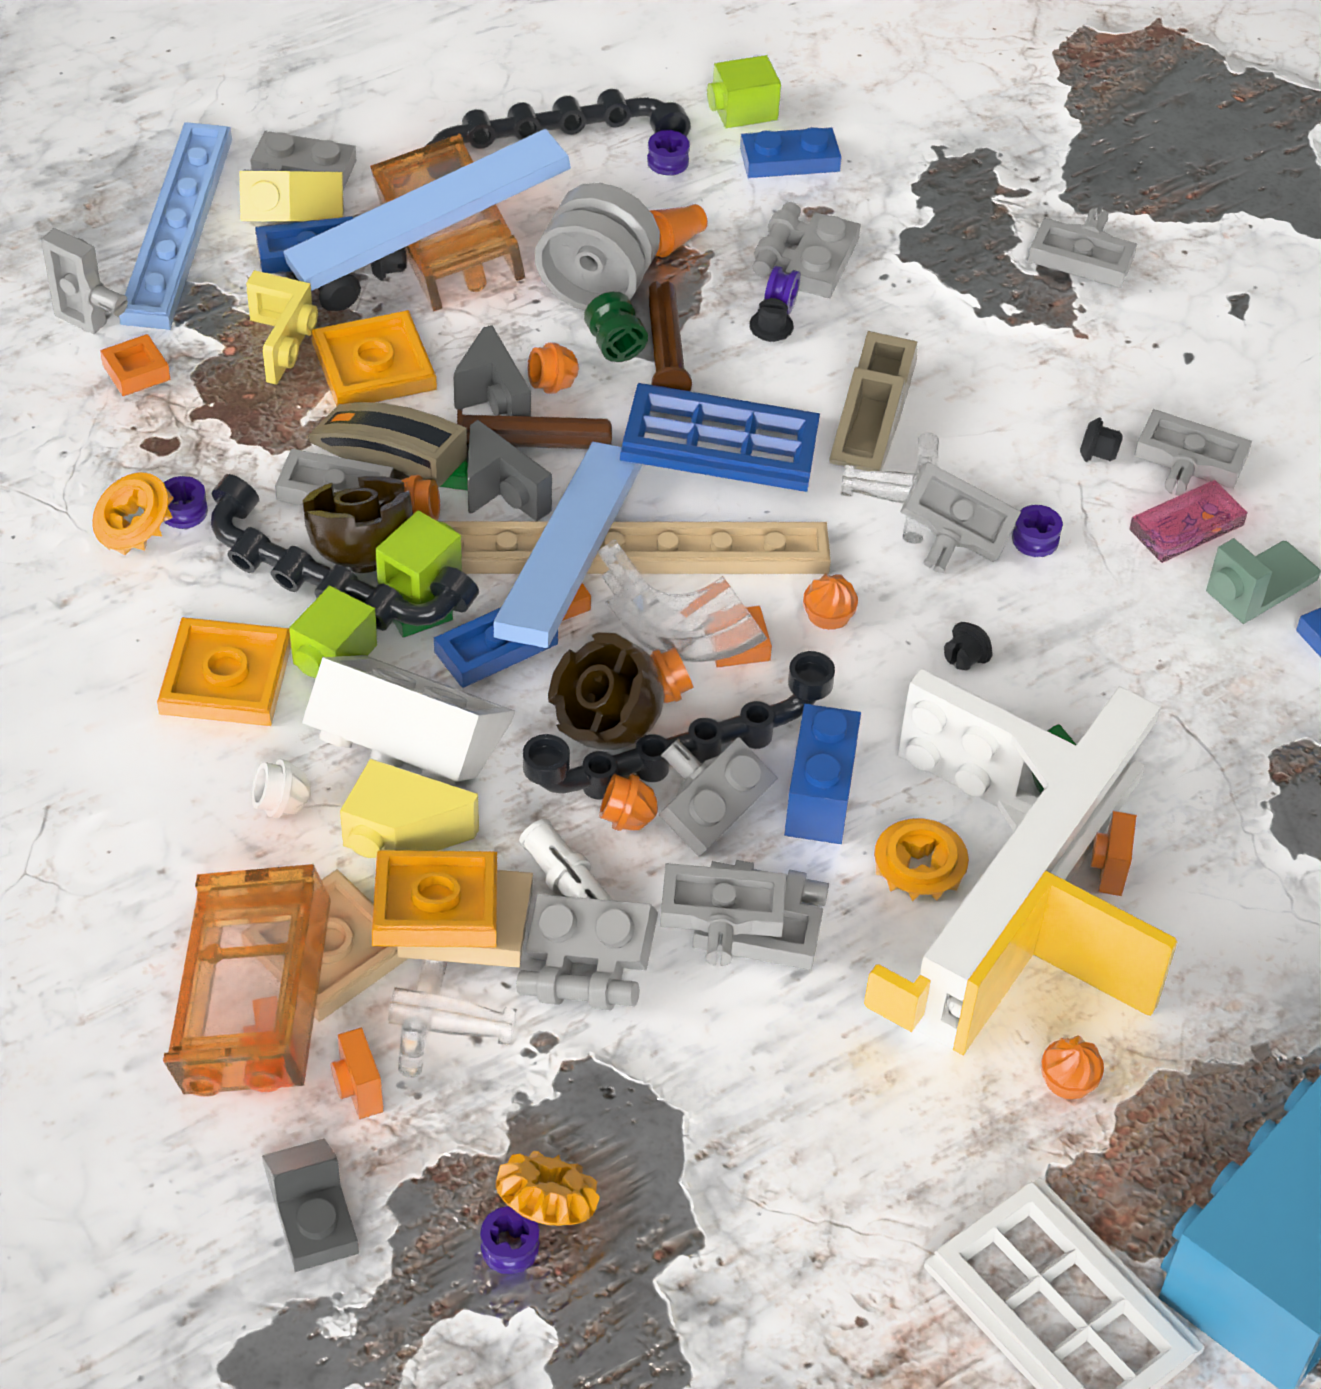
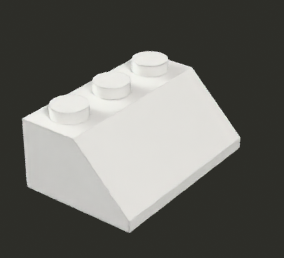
[302,655,515,786]

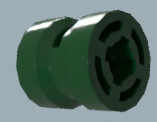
[584,291,648,363]

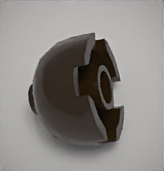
[302,476,413,573]
[548,632,665,750]

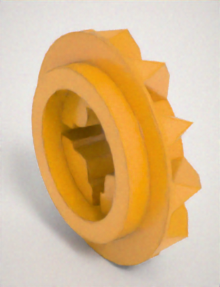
[92,472,174,555]
[874,818,969,901]
[496,1151,600,1226]

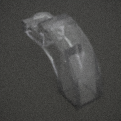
[597,539,768,662]

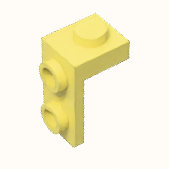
[246,270,318,385]

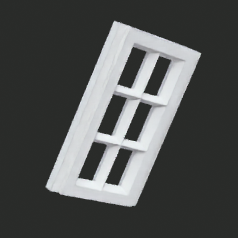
[924,1178,1205,1389]

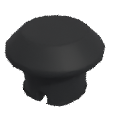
[371,247,407,281]
[318,274,361,311]
[749,298,794,342]
[1080,417,1123,462]
[944,622,993,671]

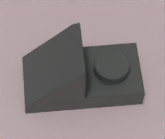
[453,325,531,417]
[467,420,552,522]
[262,1138,359,1272]

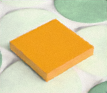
[311,310,437,407]
[157,617,291,726]
[372,850,497,947]

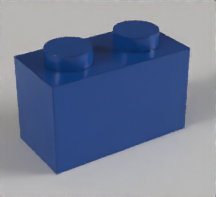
[784,704,861,845]

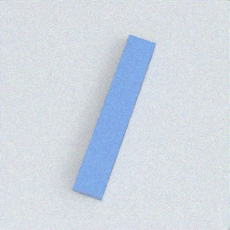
[119,122,232,330]
[283,129,571,291]
[494,442,642,648]

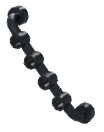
[422,89,691,179]
[211,474,479,631]
[523,651,835,800]

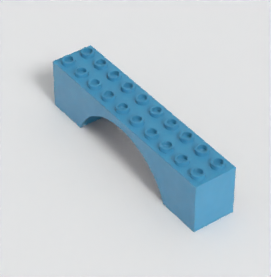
[1158,1064,1321,1389]

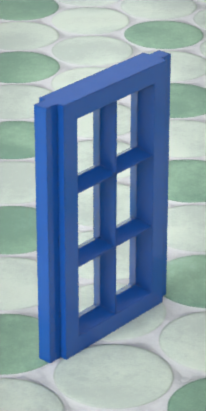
[620,383,820,492]

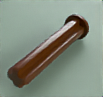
[648,281,692,391]
[457,409,612,449]

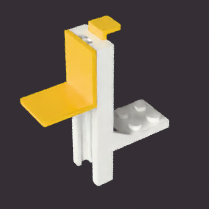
[864,668,1178,1056]

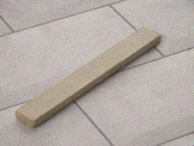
[441,521,831,574]

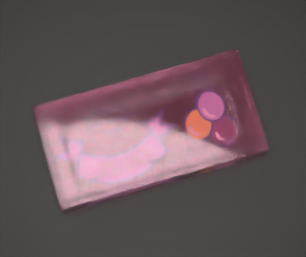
[1129,480,1248,563]

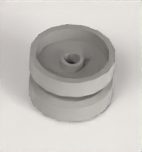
[535,183,660,310]

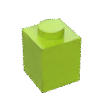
[707,55,781,129]
[376,510,462,604]
[289,586,378,678]

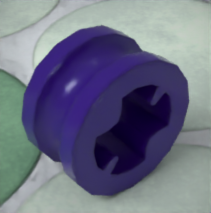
[647,130,690,176]
[764,265,801,315]
[164,476,208,529]
[1012,505,1063,557]
[480,1206,539,1275]

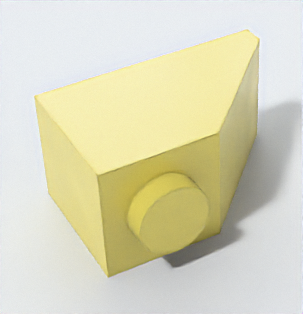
[239,171,344,221]
[340,759,479,858]

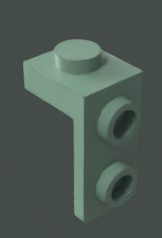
[1206,538,1321,624]

